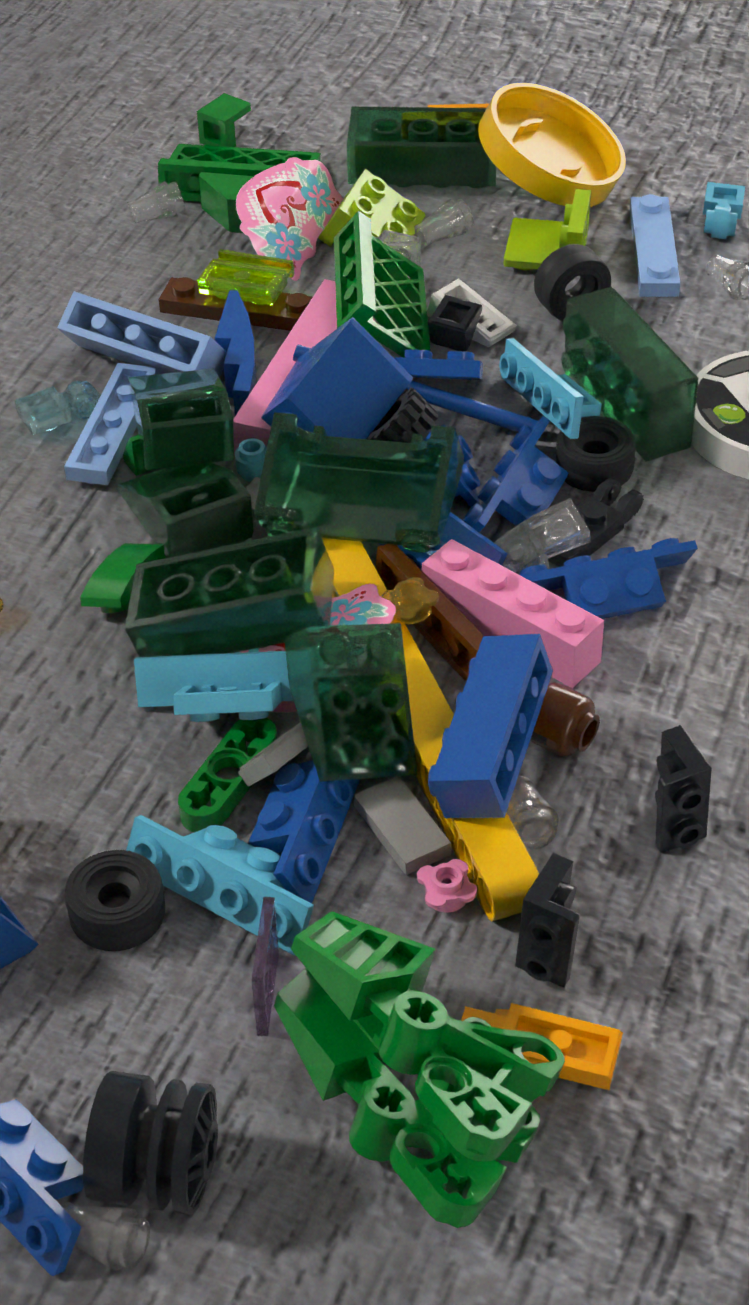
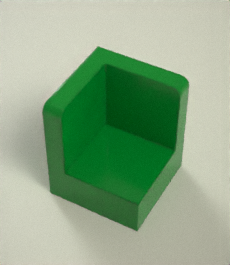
[197,93,251,147]

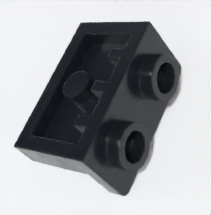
[655,725,712,853]
[515,852,580,988]

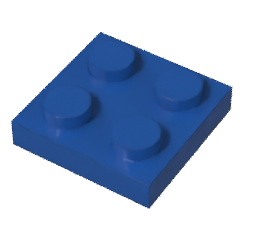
[394,350,483,380]

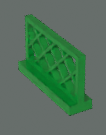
[158,144,321,202]
[334,211,431,358]

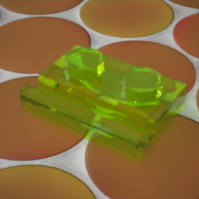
[197,249,294,305]

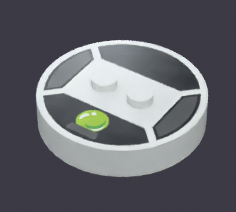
[685,351,749,479]

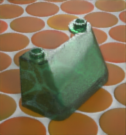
[254,412,464,553]

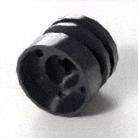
[83,1071,218,1215]

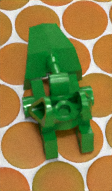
[274,911,565,1228]

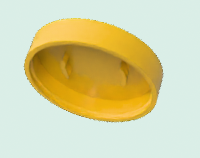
[478,83,626,207]

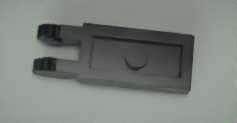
[532,478,644,567]

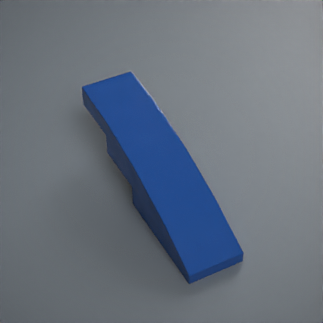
[215,290,257,416]

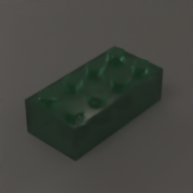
[347,106,497,189]
[561,287,699,462]
[125,527,334,657]

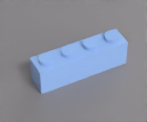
[57,291,227,392]

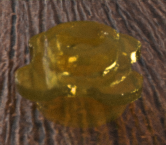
[382,577,439,624]

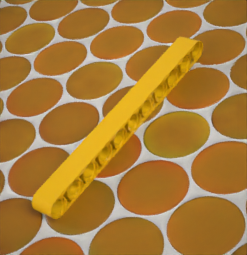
[307,529,539,922]

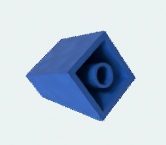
[261,317,413,477]

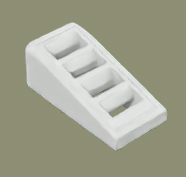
[427,278,517,348]

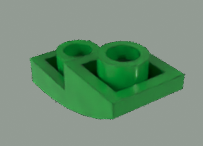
[80,543,166,613]

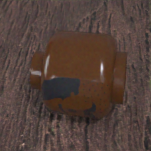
[530,683,600,756]

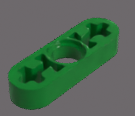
[178,718,277,832]

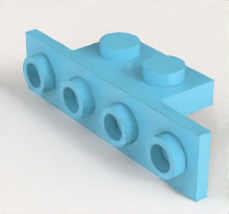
[499,338,602,439]
[134,649,332,722]
[126,815,314,956]

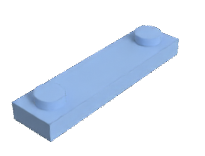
[629,194,680,297]
[64,363,159,485]

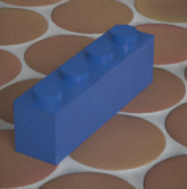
[428,634,553,818]

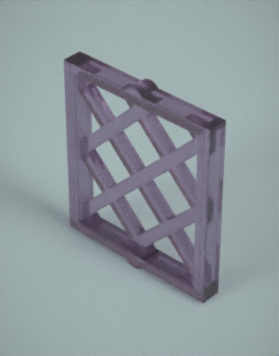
[251,897,279,1036]

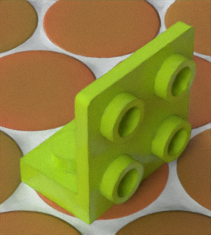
[318,169,425,255]
[503,189,591,271]

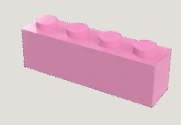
[422,539,604,689]

